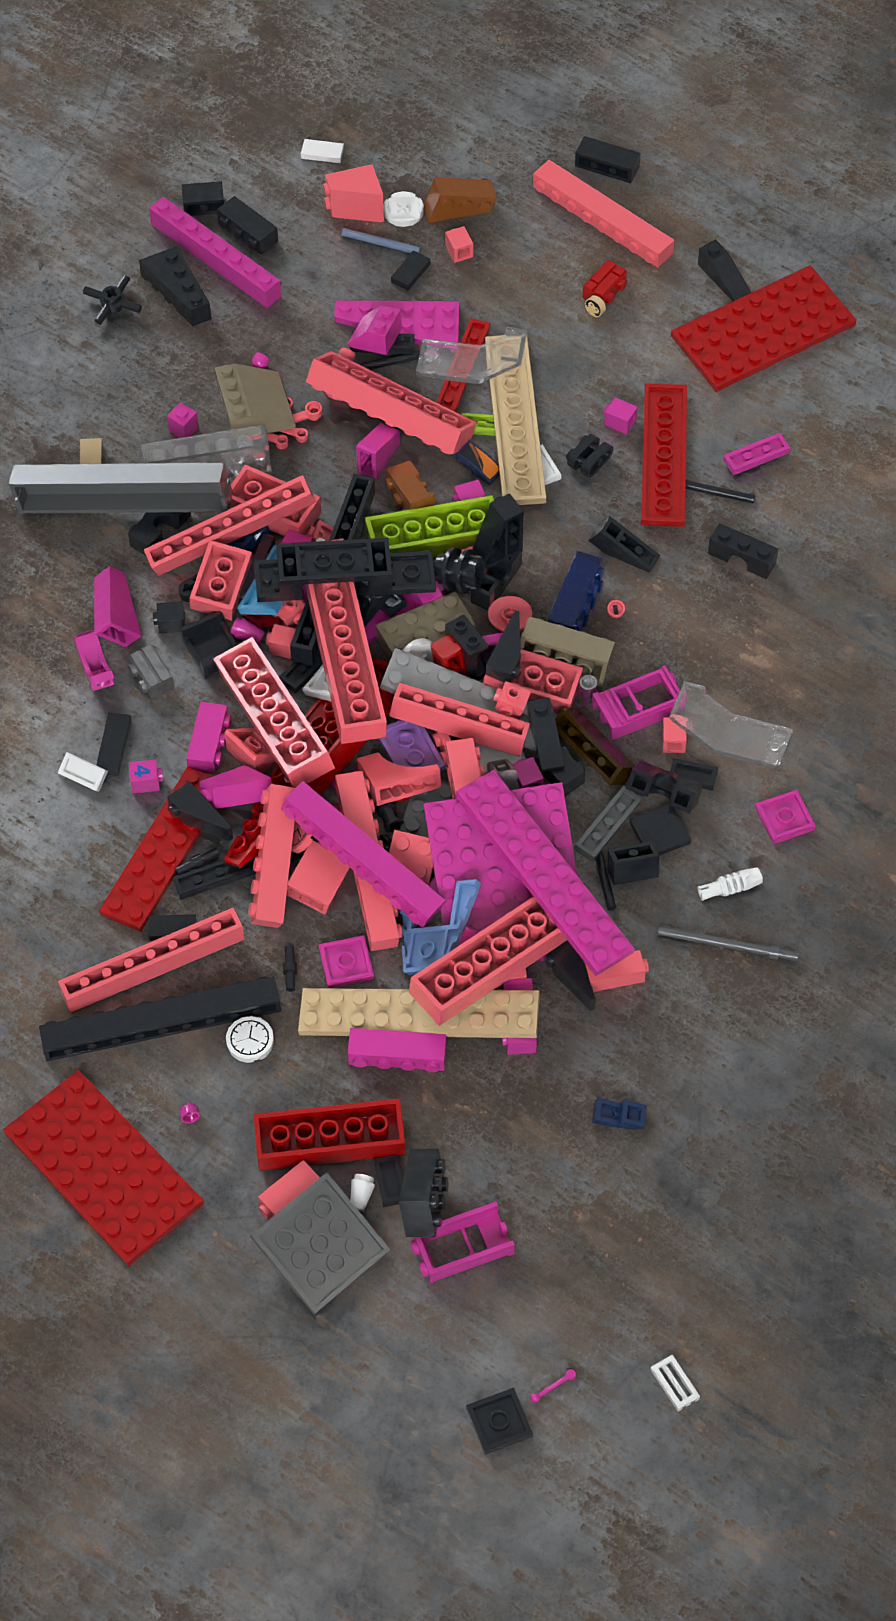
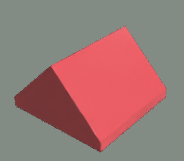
[225,728,276,773]

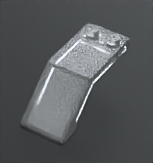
[416,327,527,384]
[669,681,793,770]

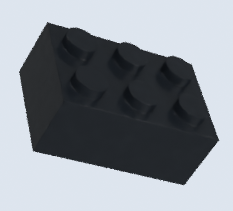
[399,1149,449,1237]

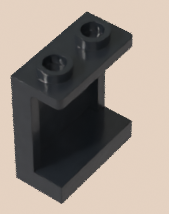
[181,611,240,679]
[445,615,488,681]

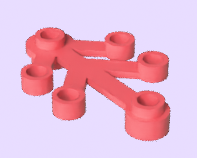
[247,397,322,449]

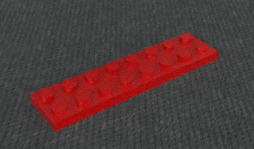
[641,383,687,527]
[99,766,213,932]

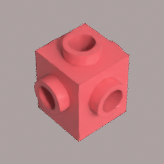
[273,599,306,628]
[493,681,531,720]

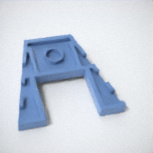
[400,879,481,976]

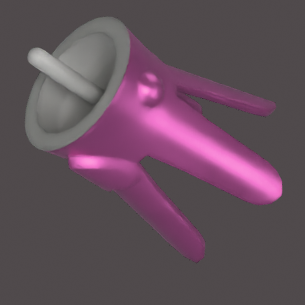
[576,675,598,706]

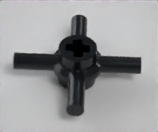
[83,275,142,325]

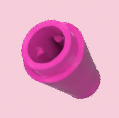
[230,617,265,644]

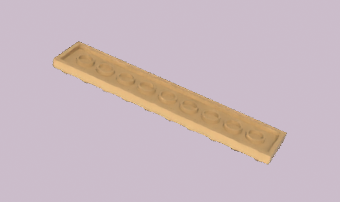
[485,334,546,505]
[298,988,540,1038]

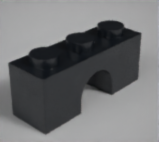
[128,512,191,556]
[708,523,778,579]
[471,552,522,610]
[626,760,704,813]

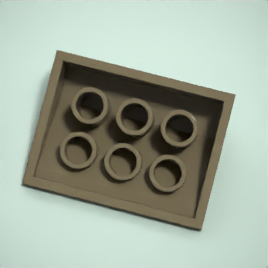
[215,364,296,440]

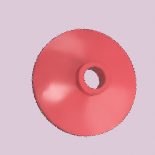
[488,596,532,632]

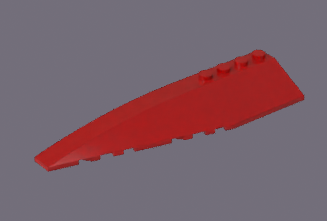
[223,659,395,868]

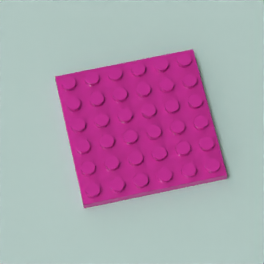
[423,782,577,931]

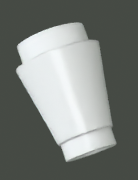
[350,1174,375,1212]

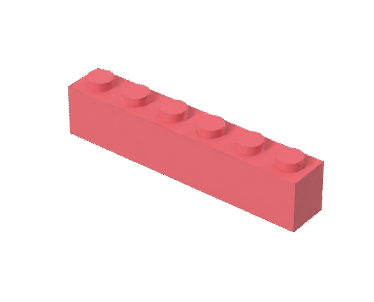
[389,683,530,757]
[248,784,295,928]

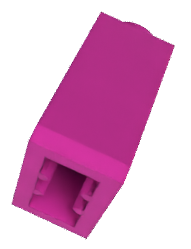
[356,423,400,480]
[200,765,272,809]

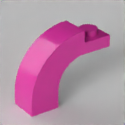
[73,629,114,691]

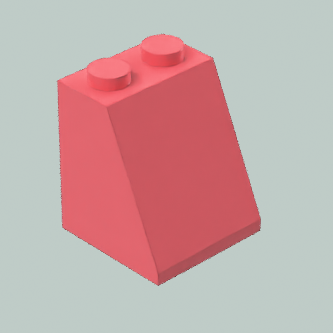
[323,164,384,222]

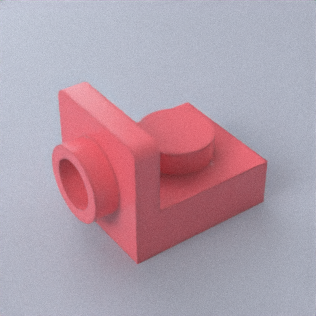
[305,520,334,542]

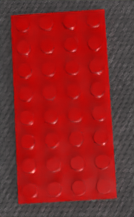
[671,265,857,392]
[3,1069,204,1267]

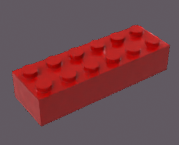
[253,1099,406,1171]

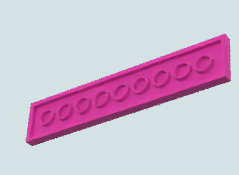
[455,770,635,976]

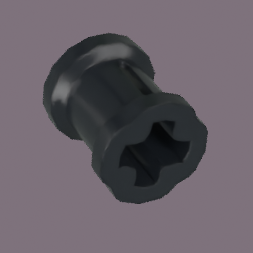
[377,802,404,833]

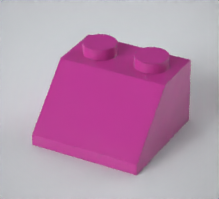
[347,305,402,355]

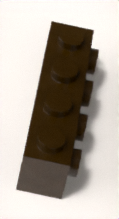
[555,708,635,785]

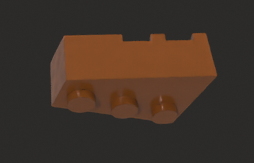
[423,177,497,223]
[384,460,435,511]

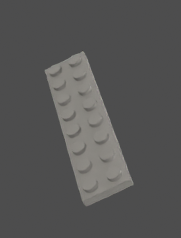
[379,648,558,752]

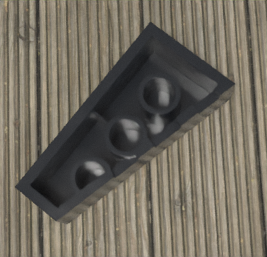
[139,246,212,326]

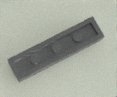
[573,785,642,862]

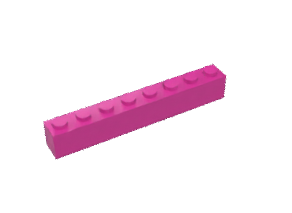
[149,196,281,308]
[281,781,445,928]

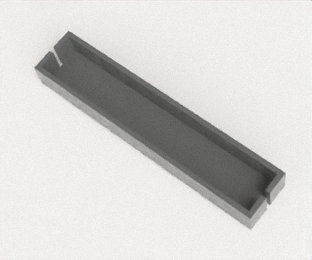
[9,463,233,513]

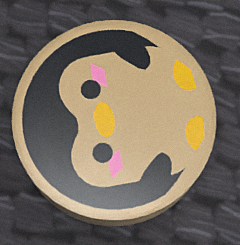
[585,295,606,317]

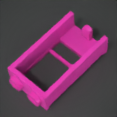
[592,665,687,741]
[410,1201,515,1284]

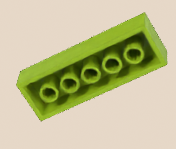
[365,496,494,557]

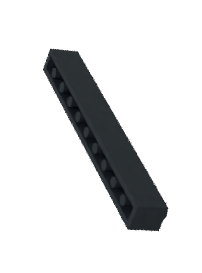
[290,474,375,666]
[39,976,281,1062]

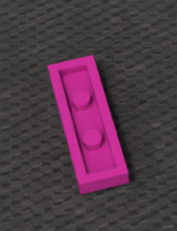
[723,433,790,475]

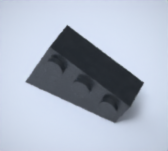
[472,493,524,569]

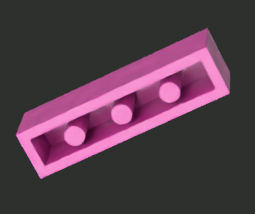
[348,1028,447,1072]

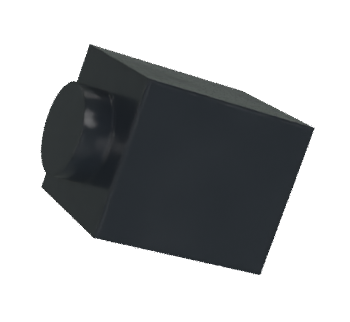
[153,601,185,634]

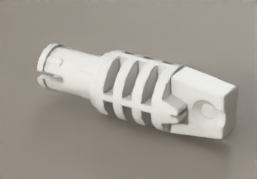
[697,868,763,901]

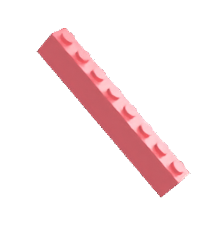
[533,160,674,268]
[144,475,316,576]
[335,771,402,951]
[58,908,245,1013]

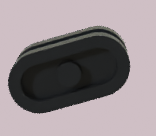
[566,434,613,478]

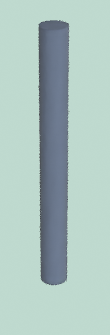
[341,228,421,253]

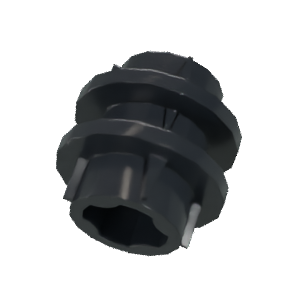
[434,547,486,593]

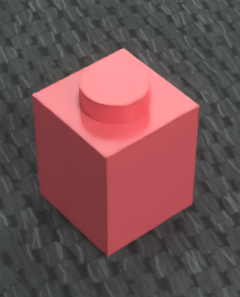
[445,226,473,263]
[266,624,296,659]
[662,716,687,753]

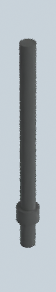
[658,926,799,961]

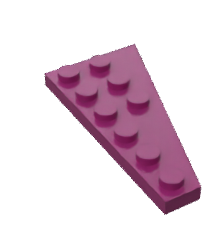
[334,300,459,355]

